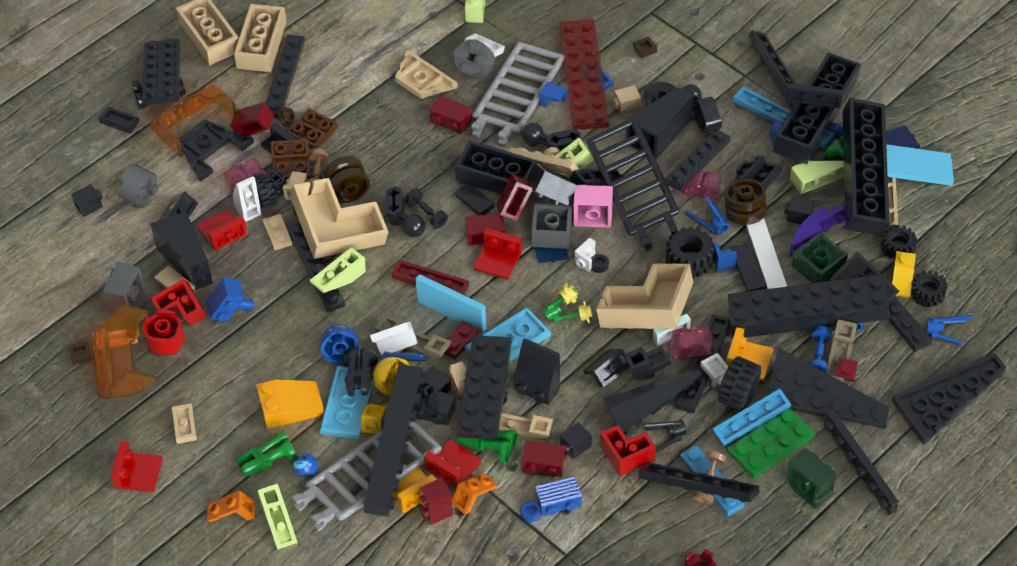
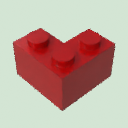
[151,279,208,326]
[600,425,656,476]

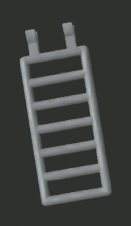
[471,42,565,147]
[292,422,442,531]

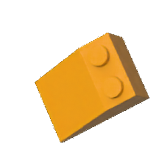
[256,379,325,429]

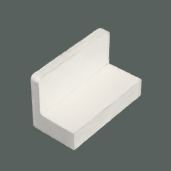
[370,322,417,356]

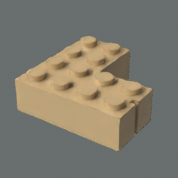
[290,178,388,259]
[596,264,693,330]

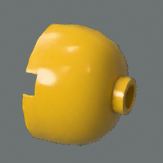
[373,357,409,396]

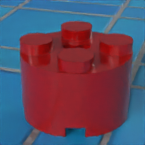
[143,310,185,355]

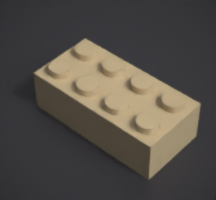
[176,0,239,65]
[234,4,287,72]

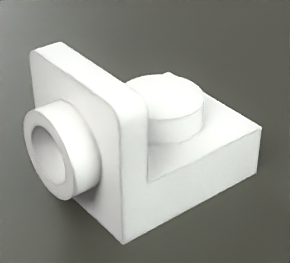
[574,238,596,272]
[701,353,728,389]

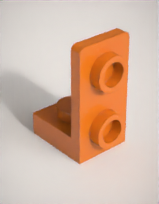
[452,474,497,514]
[207,490,255,523]

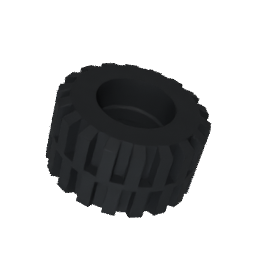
[666,227,714,278]
[718,356,761,411]

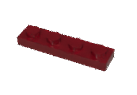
[392,260,470,296]

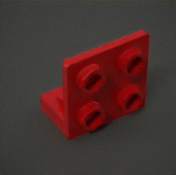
[197,209,248,251]
[473,228,522,280]
[424,440,482,488]
[111,441,163,492]

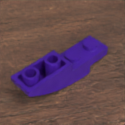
[790,202,845,257]

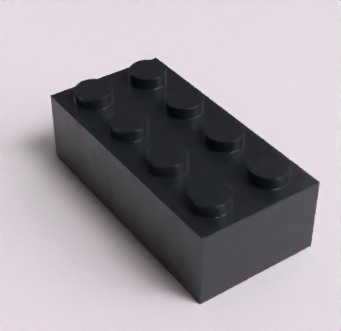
[455,140,537,194]

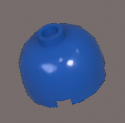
[320,324,360,364]

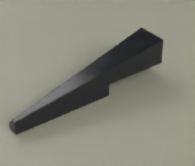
[603,369,702,435]

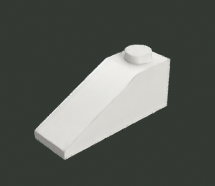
[233,176,261,222]

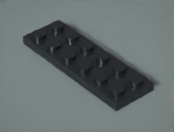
[142,39,180,105]
[457,335,512,440]

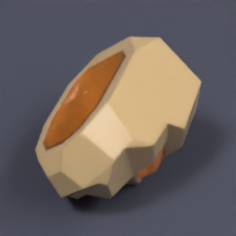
[448,362,468,396]

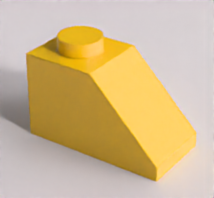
[892,251,916,298]

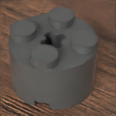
[454,39,495,79]
[117,164,158,208]

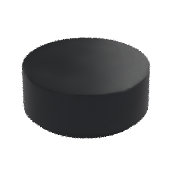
[591,254,609,273]

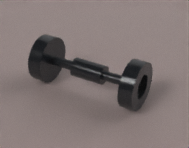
[405,188,448,229]

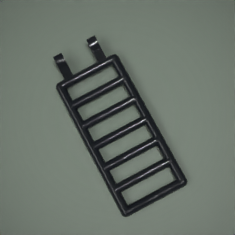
[586,118,679,251]

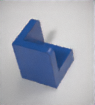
[540,81,567,107]
[713,243,737,271]

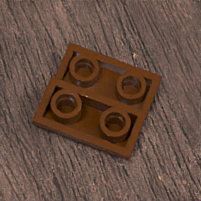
[287,108,339,148]
[271,139,310,180]

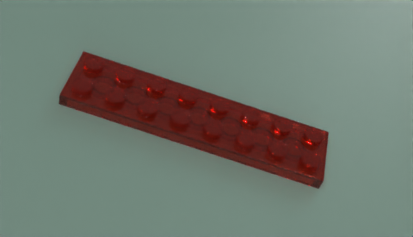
[560,19,609,130]

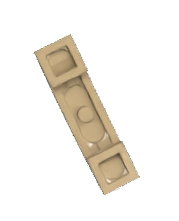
[499,413,553,439]

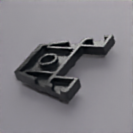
[177,120,254,182]

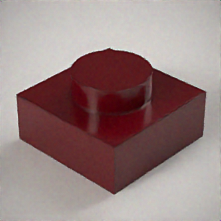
[835,358,858,382]

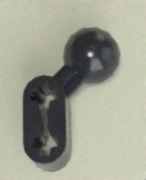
[682,84,722,133]
[521,122,581,151]
[385,187,426,238]

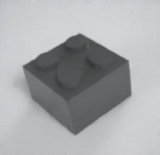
[532,204,572,249]
[102,262,145,320]

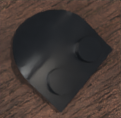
[736,156,782,190]

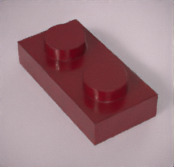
[444,321,479,360]

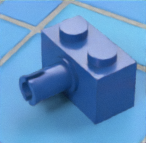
[206,277,254,322]

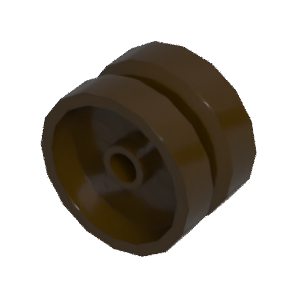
[324,156,370,203]
[724,179,767,225]

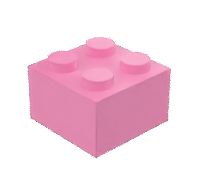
[574,185,613,228]

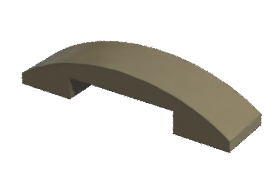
[375,315,451,358]
[826,320,857,383]

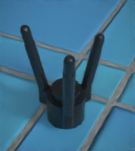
[642,420,686,452]

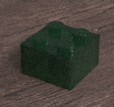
[792,232,848,283]
[785,447,836,509]

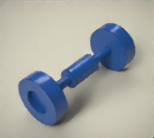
[808,326,832,373]

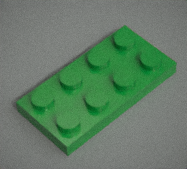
[727,408,815,480]

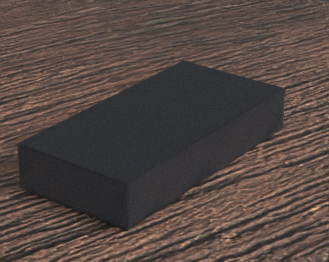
[99,107,140,134]
[455,183,494,216]

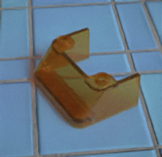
[151,84,236,157]
[91,304,156,398]

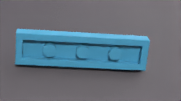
[712,389,791,447]
[680,445,745,517]

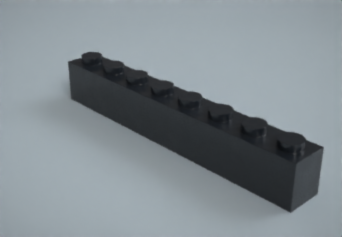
[364,364,426,517]

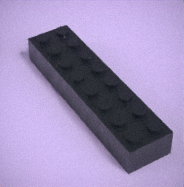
[773,52,861,165]
[842,98,890,236]
[728,274,890,337]

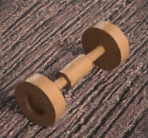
[307,149,328,192]
[692,451,726,505]

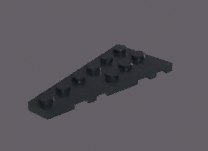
[768,347,890,429]
[892,353,1006,445]

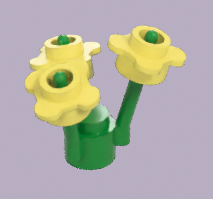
[542,283,593,323]

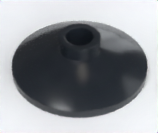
[644,82,676,105]

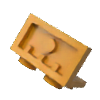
[726,328,773,381]
[393,467,436,513]

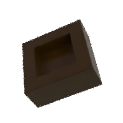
[633,36,657,58]
[69,341,92,365]

